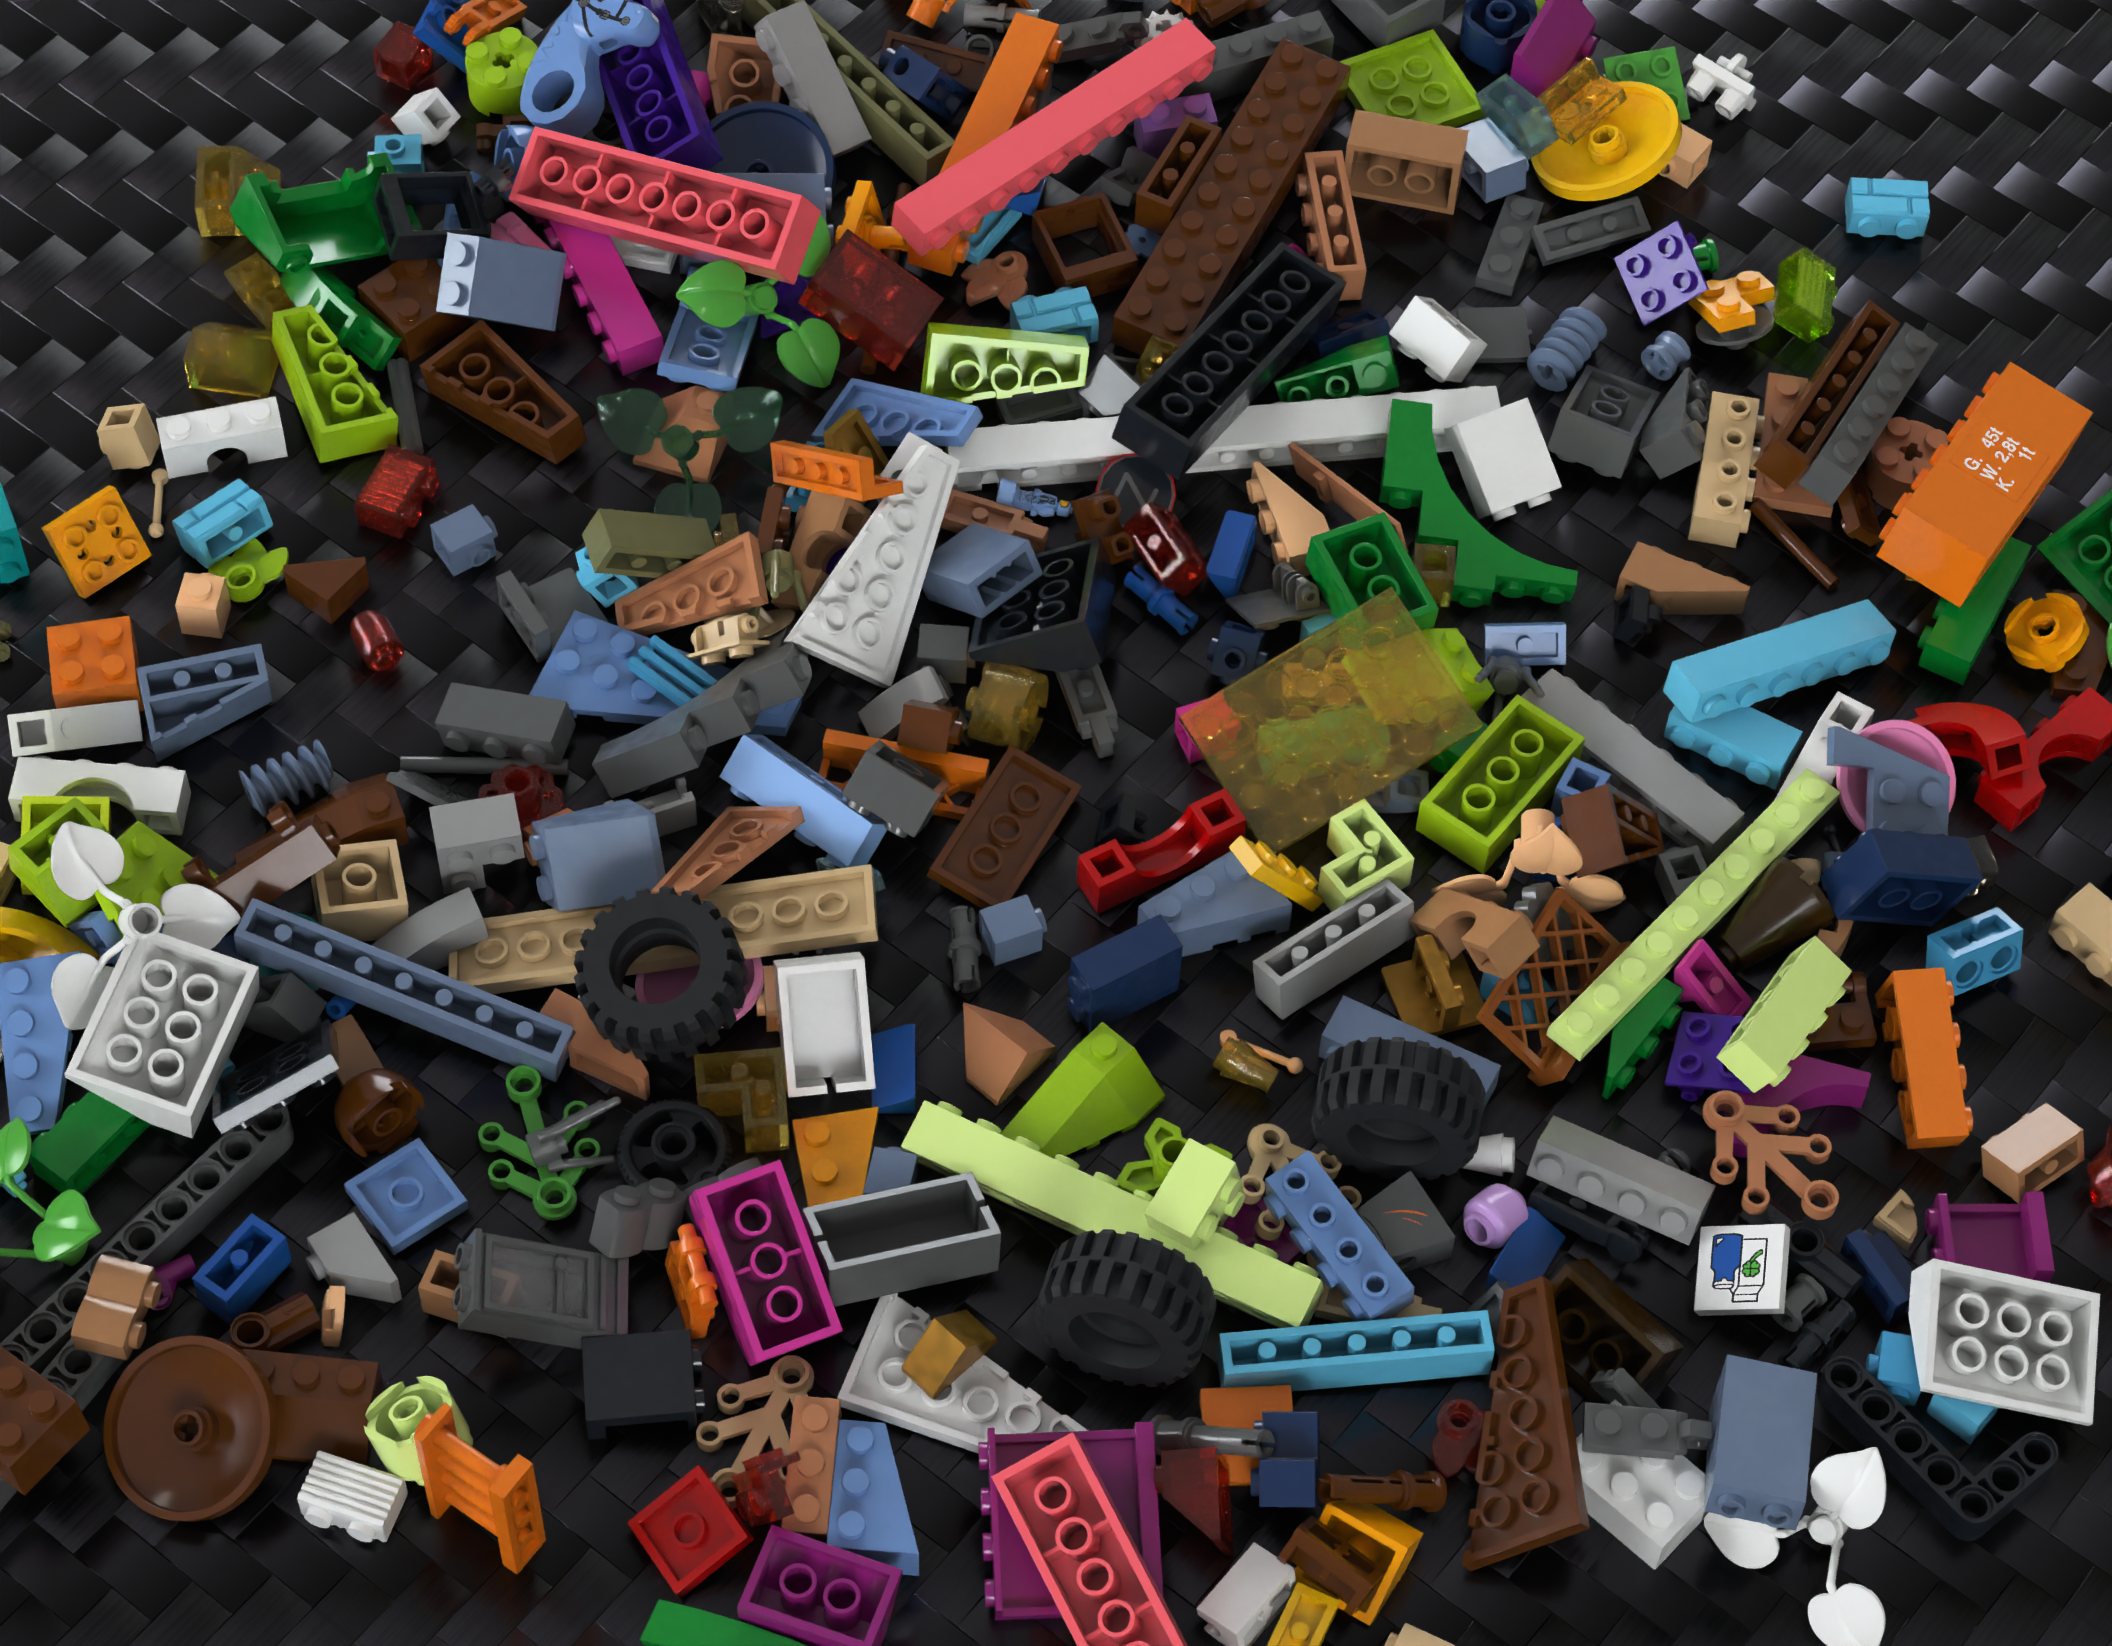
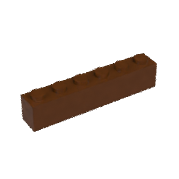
[1753,300,1901,489]

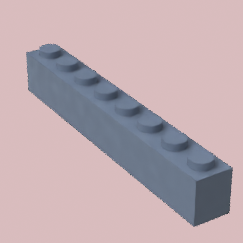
[234,898,574,1083]

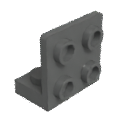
[496,568,609,663]

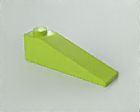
[1000,1022,1165,1158]

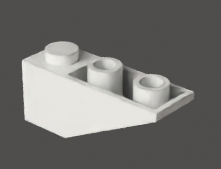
[1774,691,1875,801]
[7,700,143,757]

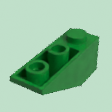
[1274,335,1400,403]
[1602,977,1683,1099]

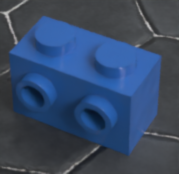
[192,1213,292,1324]

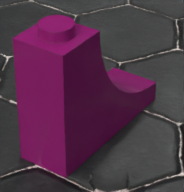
[1724,1054,1872,1158]

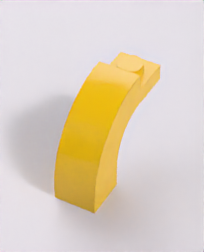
[0,907,100,963]

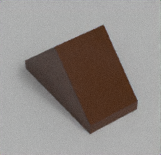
[283,557,370,624]

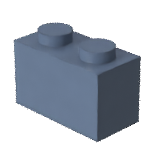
[1458,117,1529,203]

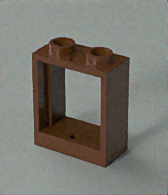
[1031,192,1138,297]

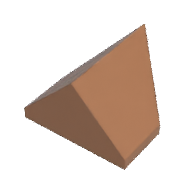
[963,1002,1056,1106]

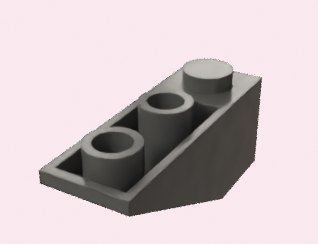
[1639,367,1711,479]

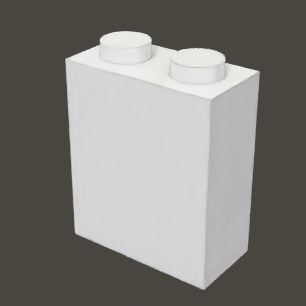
[1444,397,1562,522]

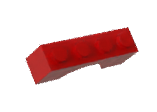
[1973,687,2112,832]
[1077,788,1247,914]

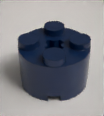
[1458,0,1537,75]

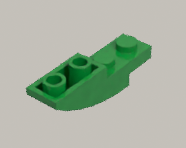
[279,266,402,371]

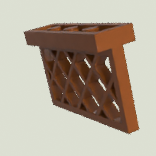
[1476,888,1632,1087]

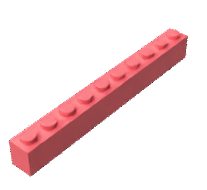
[891,17,1216,257]

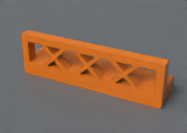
[770,440,903,502]
[819,728,989,820]

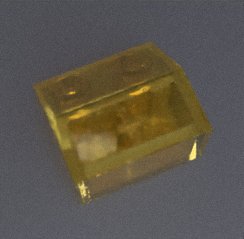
[194,146,281,236]

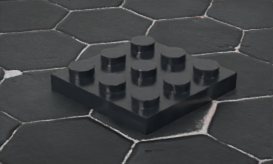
[212,1019,340,1134]

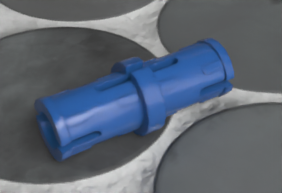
[1124,565,1199,635]

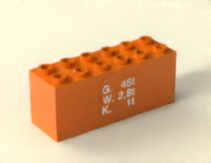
[1876,362,2093,608]

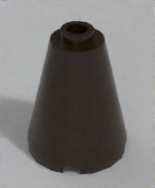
[1715,856,1835,970]

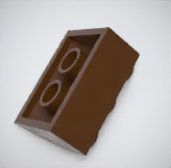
[243,1349,384,1466]

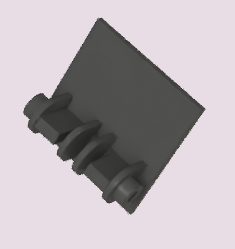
[1225,562,1331,630]

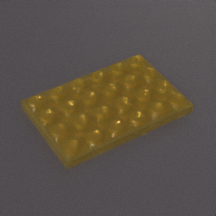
[1179,586,1483,855]

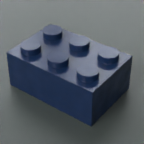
[1820,828,1984,927]

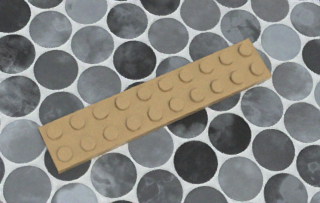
[448,864,879,994]

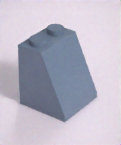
[436,232,567,331]
[529,799,666,911]

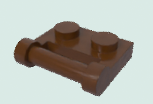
[1803,972,1877,1052]

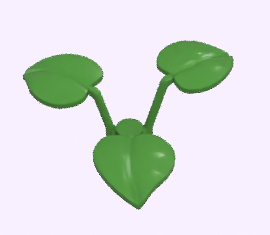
[676,214,840,388]
[0,1117,101,1266]

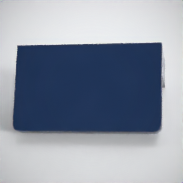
[1840,1228,1913,1326]

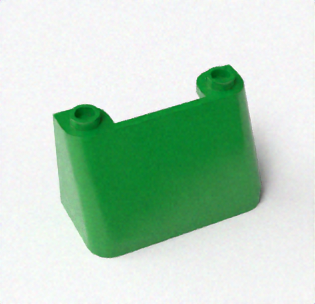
[229,152,422,274]

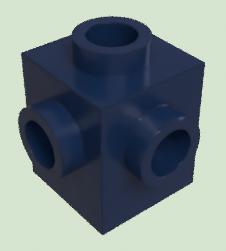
[1207,620,1269,687]

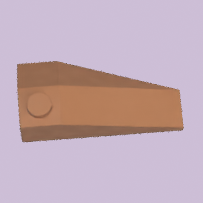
[707,33,785,116]

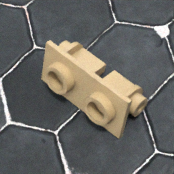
[684,613,770,666]

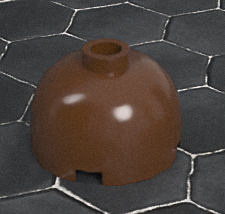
[333,1068,425,1157]

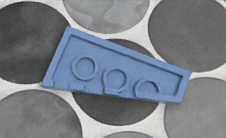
[811,378,983,447]
[0,951,83,1135]

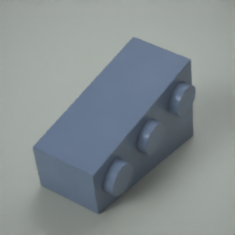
[137,643,273,762]
[1137,851,1292,957]

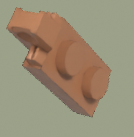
[940,489,1049,554]

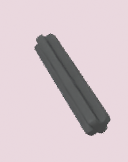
[387,357,424,460]

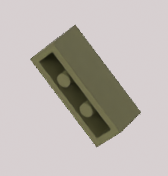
[582,508,716,578]

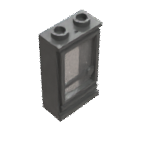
[453,1228,629,1349]

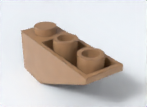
[1614,541,1750,615]

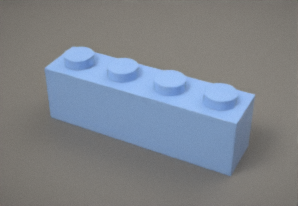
[719,734,887,868]

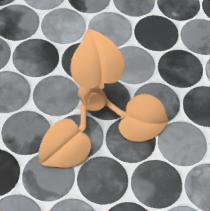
[1431,809,1626,913]

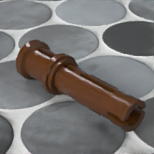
[1316,1470,1447,1512]

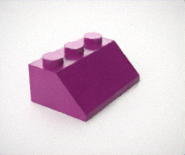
[1506,0,1598,120]
[737,1525,903,1646]

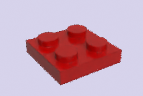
[627,1465,754,1597]

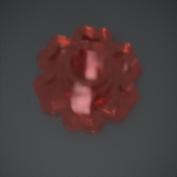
[479,764,564,842]

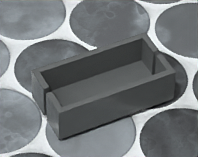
[802,1172,1001,1307]

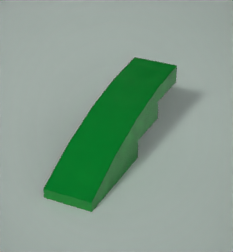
[640,1599,807,1646]

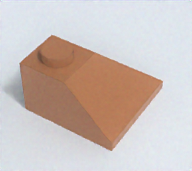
[633,385,736,485]

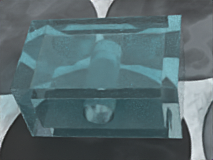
[1475,73,1559,160]

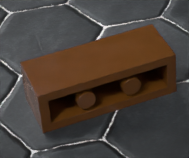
[1134,115,1222,235]

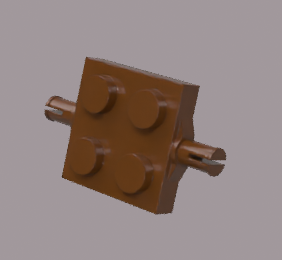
[758,484,792,601]

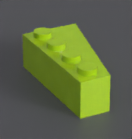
[272,304,398,463]
[920,322,1090,404]

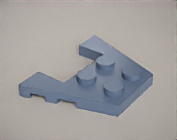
[1822,726,1950,891]

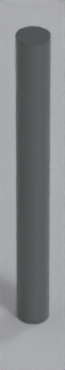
[400,756,569,776]

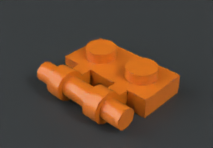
[665,1223,719,1340]

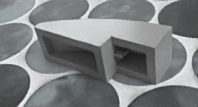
[371,887,489,971]

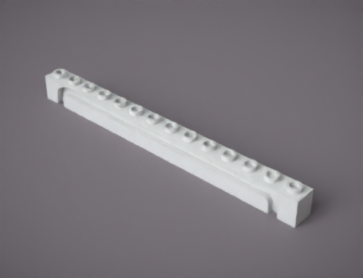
[945,386,1501,492]

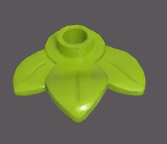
[208,538,289,603]

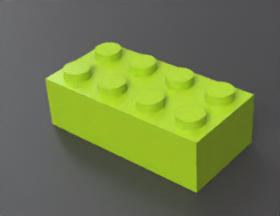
[1416,694,1585,874]

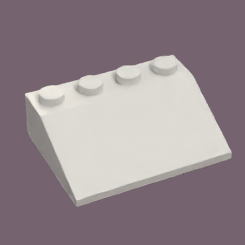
[65,932,260,1138]
[1908,1258,2100,1426]

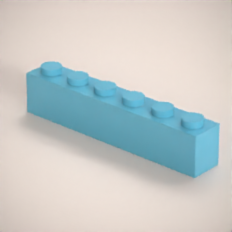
[1663,599,1897,724]
[1216,1310,1495,1392]

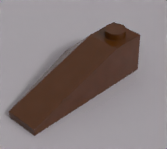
[234,773,409,864]

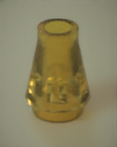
[1212,1036,1280,1093]

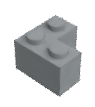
[429,793,525,894]

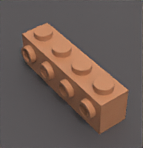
[1295,150,1367,301]

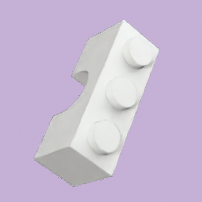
[156,396,288,479]

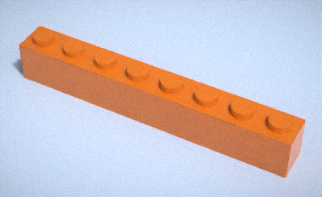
[907,12,1063,277]

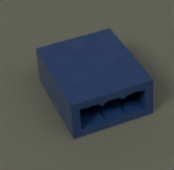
[1066,914,1183,1033]

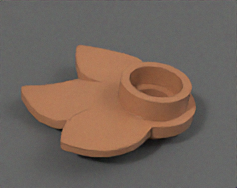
[961,251,1029,311]

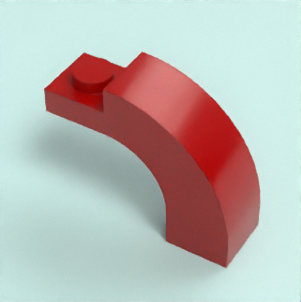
[1907,702,2031,780]

